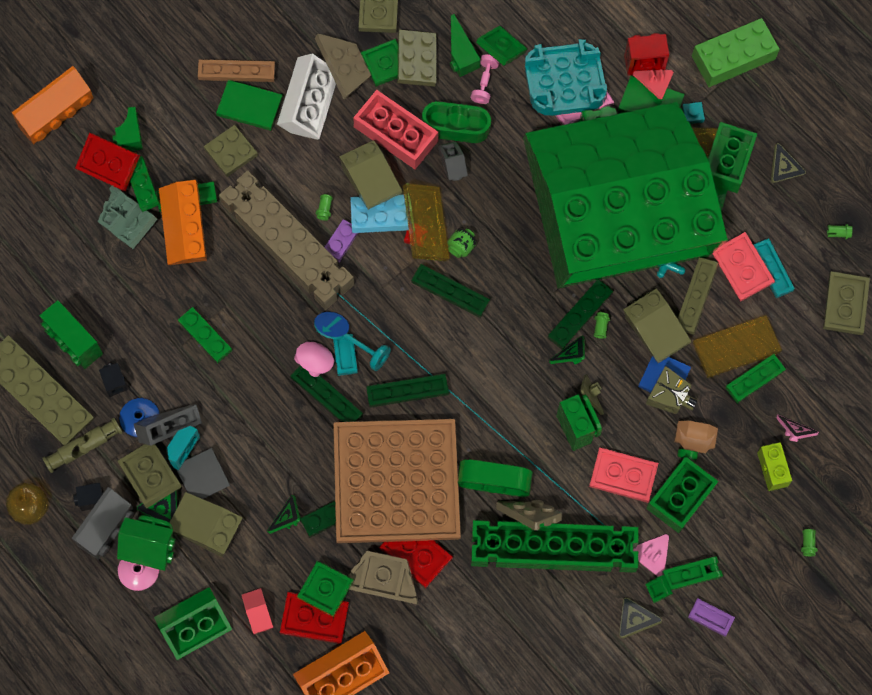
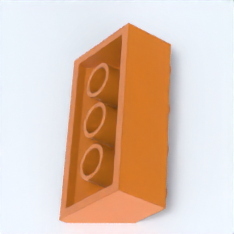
[12,66,93,144]
[159,180,207,265]
[293,631,389,695]

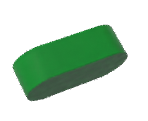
[422,102,491,143]
[457,460,533,497]

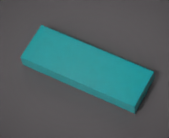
[753,238,795,298]

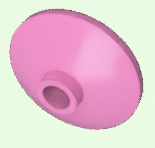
[118,560,159,591]

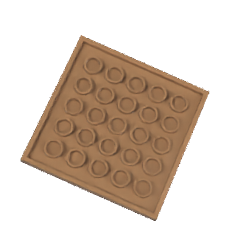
[334,419,461,543]

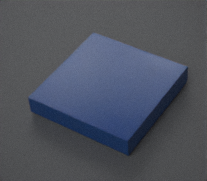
[638,356,691,393]

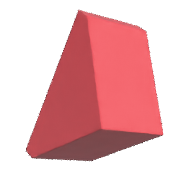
[242,588,273,634]

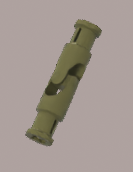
[42,418,123,473]

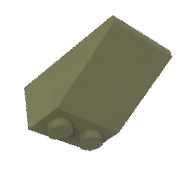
[339,140,403,209]
[623,288,691,363]
[170,492,242,557]

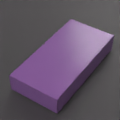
[688,598,735,637]

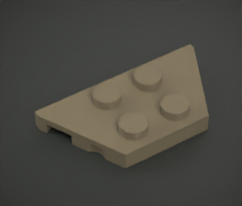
[315,34,371,99]
[496,500,562,530]
[348,551,418,605]

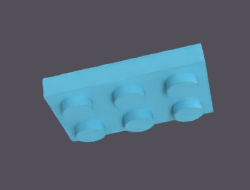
[351,194,411,233]

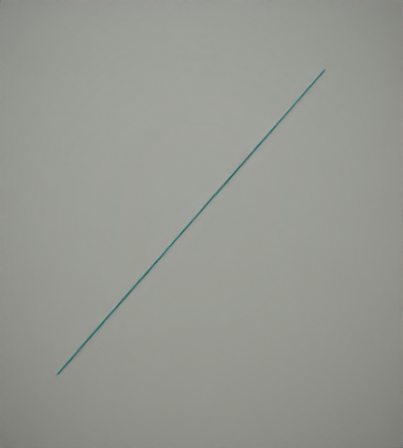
[323,280,605,526]

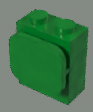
[556,394,602,451]
[117,516,176,571]

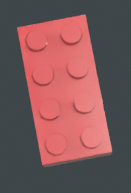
[353,90,438,169]

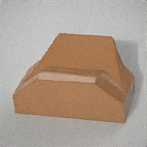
[674,421,718,454]

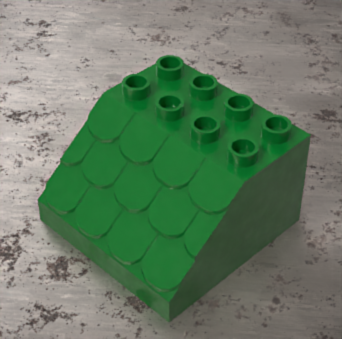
[523,102,728,288]

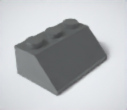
[72,487,134,560]

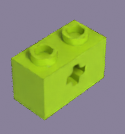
[757,442,792,491]

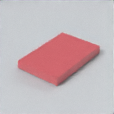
[712,232,775,302]
[589,447,658,503]

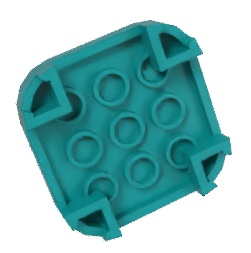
[525,39,607,116]

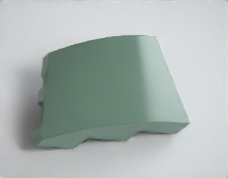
[98,185,158,249]

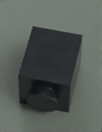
[99,363,128,397]
[73,483,104,511]

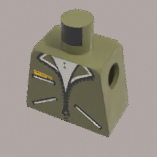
[646,366,698,414]

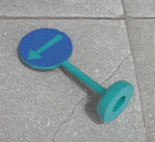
[314,312,391,371]

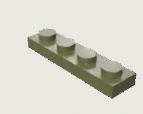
[678,257,718,335]

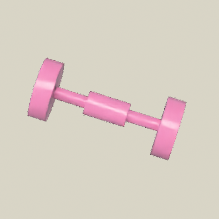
[470,55,499,104]

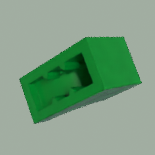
[113,107,143,151]

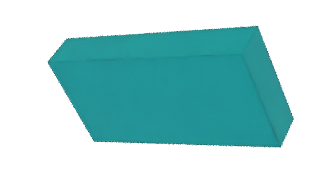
[333,334,358,376]

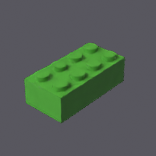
[692,18,779,87]

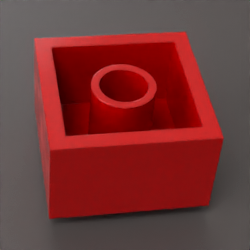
[624,33,669,76]

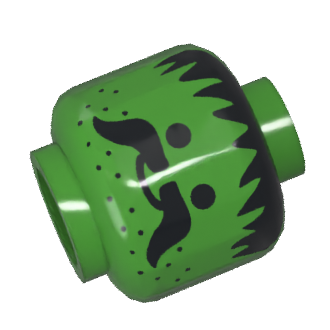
[447,228,476,258]

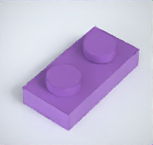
[324,219,359,262]

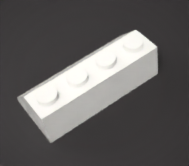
[277,54,336,139]

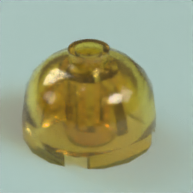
[6,483,48,524]

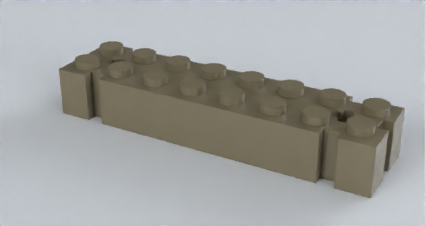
[219,171,354,310]

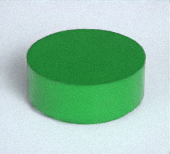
[677,449,698,460]

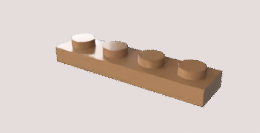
[198,60,275,82]

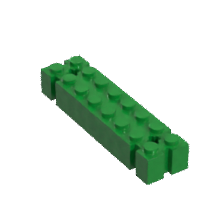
[471,520,638,573]

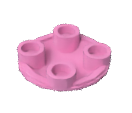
[294,342,334,377]

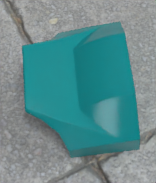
[167,426,200,470]

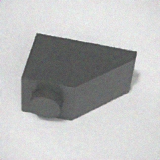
[438,142,468,181]

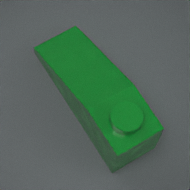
[450,14,480,77]

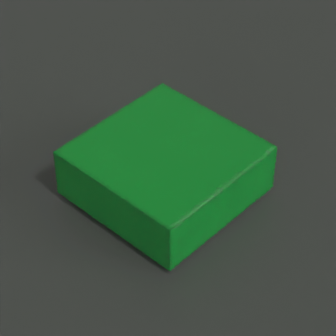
[645,575,673,603]

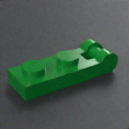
[662,557,723,591]

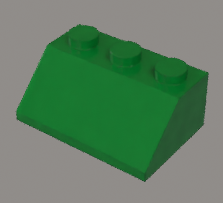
[154,587,232,660]

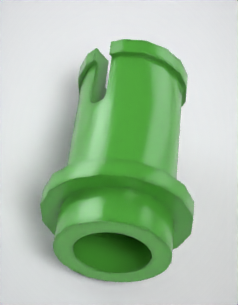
[315,194,333,221]
[827,224,852,240]
[594,312,610,339]
[801,529,818,557]

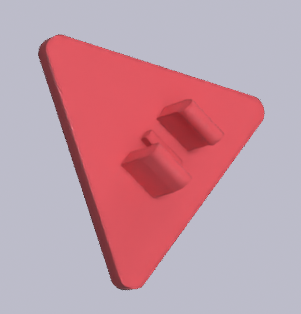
[633,69,674,99]

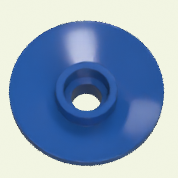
[119,398,160,437]

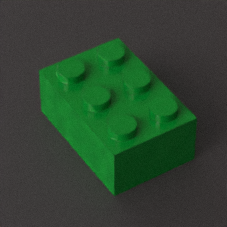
[708,122,757,193]
[39,300,103,369]
[646,457,719,533]

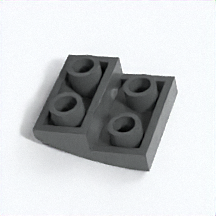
[176,448,230,499]

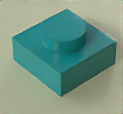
[682,102,705,124]

